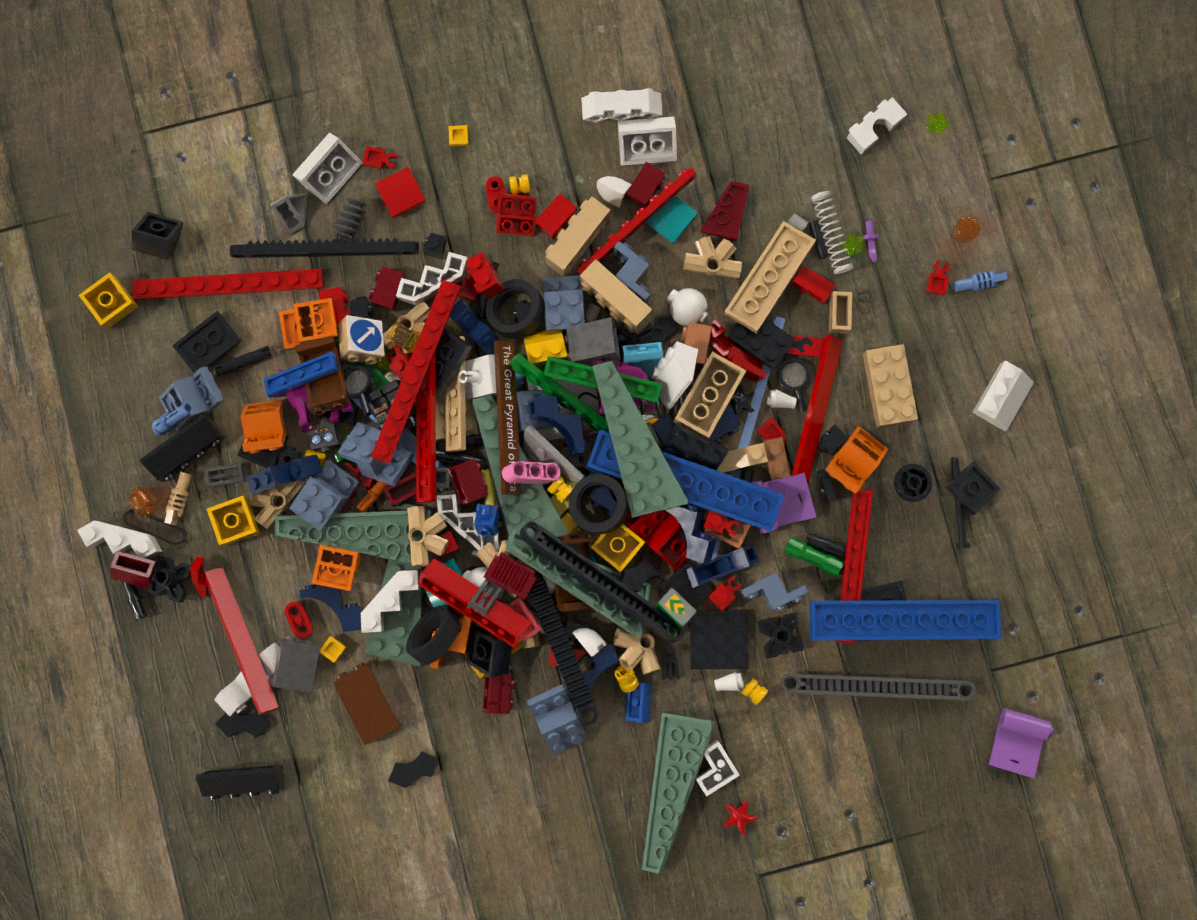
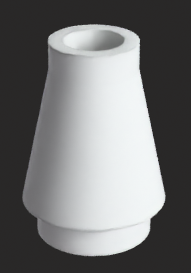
[767,389,797,409]
[714,672,744,691]

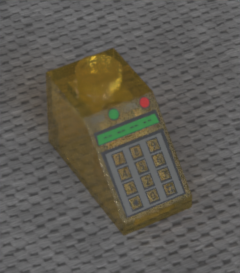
[386,321,419,354]

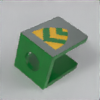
[655,588,696,636]

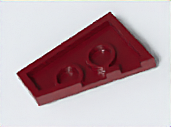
[699,181,749,241]

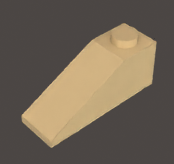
[717,443,768,473]

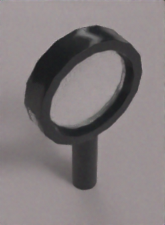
[778,358,811,412]
[344,366,374,416]

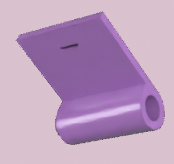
[753,473,817,533]
[988,708,1053,779]

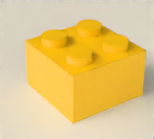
[79,272,138,329]
[207,496,261,546]
[590,524,645,573]

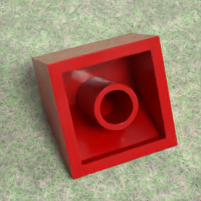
[645,513,688,571]

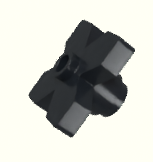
[147,556,192,603]
[757,613,804,659]

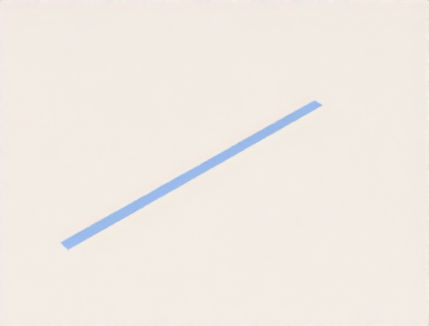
[711,316,785,560]

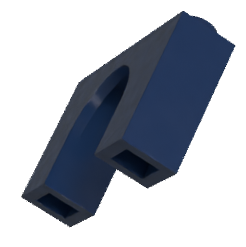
[652,403,741,445]

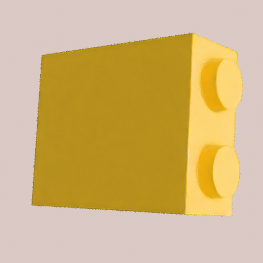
[524,329,568,369]

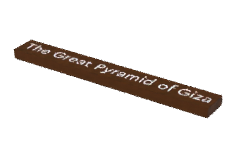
[494,340,522,496]

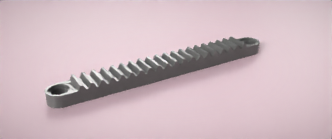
[780,673,976,701]

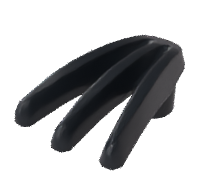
[662,646,680,680]

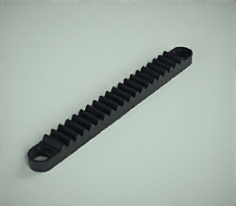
[230,238,419,258]
[520,521,684,643]
[515,557,598,725]

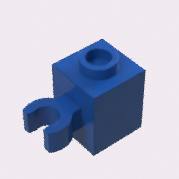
[474,504,501,536]

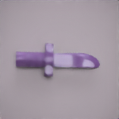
[862,221,879,262]

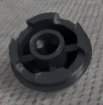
[894,464,932,502]

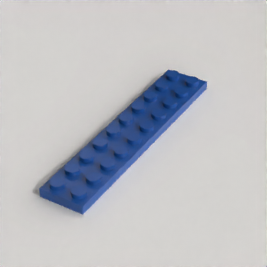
[587,429,785,532]
[809,600,1001,641]

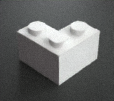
[696,740,740,797]

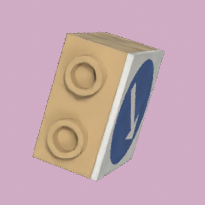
[338,315,385,365]

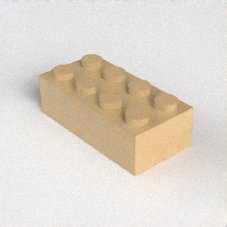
[545,197,610,277]
[580,259,653,336]
[862,344,918,428]
[673,352,746,438]

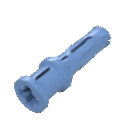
[152,402,194,436]

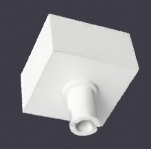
[459,355,497,400]

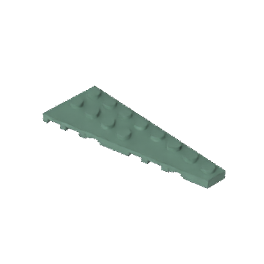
[593,361,688,518]
[472,395,568,538]
[365,503,422,667]
[275,510,433,567]
[506,530,650,637]
[642,713,715,874]

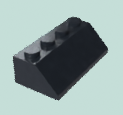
[139,414,225,482]
[196,764,285,800]

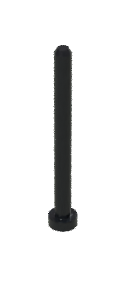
[951,457,970,549]

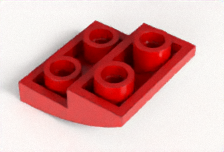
[375,167,426,219]
[496,193,537,236]

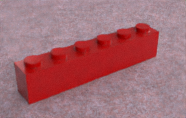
[418,559,532,648]

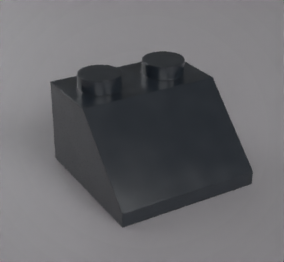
[131,212,183,260]
[466,626,512,678]

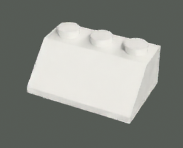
[618,117,677,165]
[293,133,363,204]
[651,341,698,409]
[972,361,1034,432]

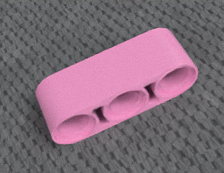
[502,461,560,485]

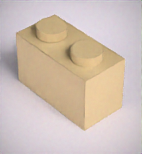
[829,291,852,334]

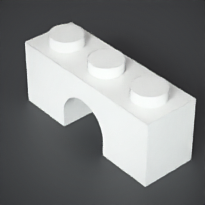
[847,97,907,155]

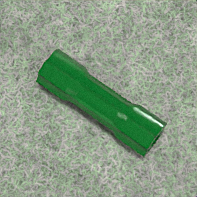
[784,537,843,577]

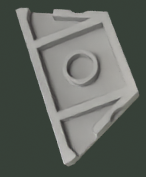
[523,424,584,482]

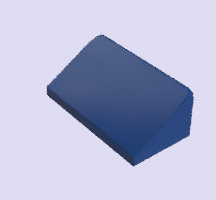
[625,683,652,723]

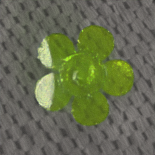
[927,112,949,134]
[842,233,863,255]
[376,350,392,371]

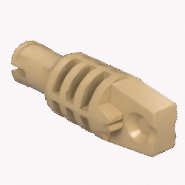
[165,472,192,526]

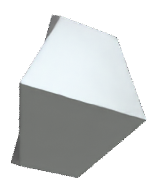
[270,193,308,235]

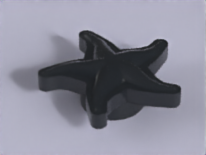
[730,384,755,415]

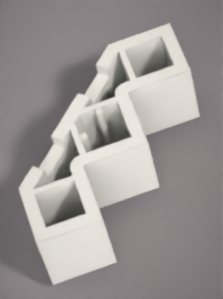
[582,88,663,123]
[396,252,468,306]
[437,494,502,550]
[77,520,163,559]
[361,570,421,633]
[214,642,279,716]

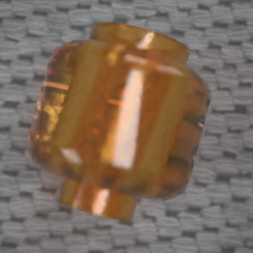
[953,216,980,243]
[128,487,157,516]

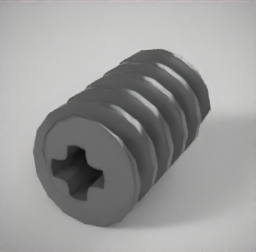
[333,197,367,240]

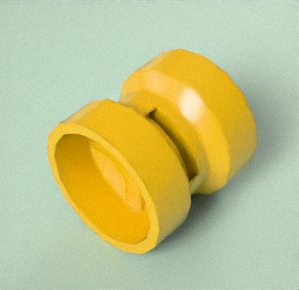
[509,174,531,194]
[548,476,573,503]
[615,666,639,692]
[741,678,768,705]

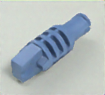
[953,270,1008,292]

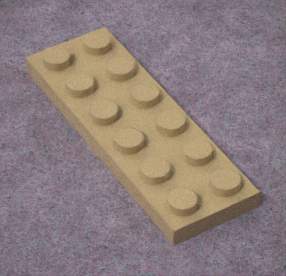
[724,221,816,333]

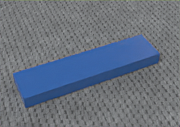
[263,351,339,398]

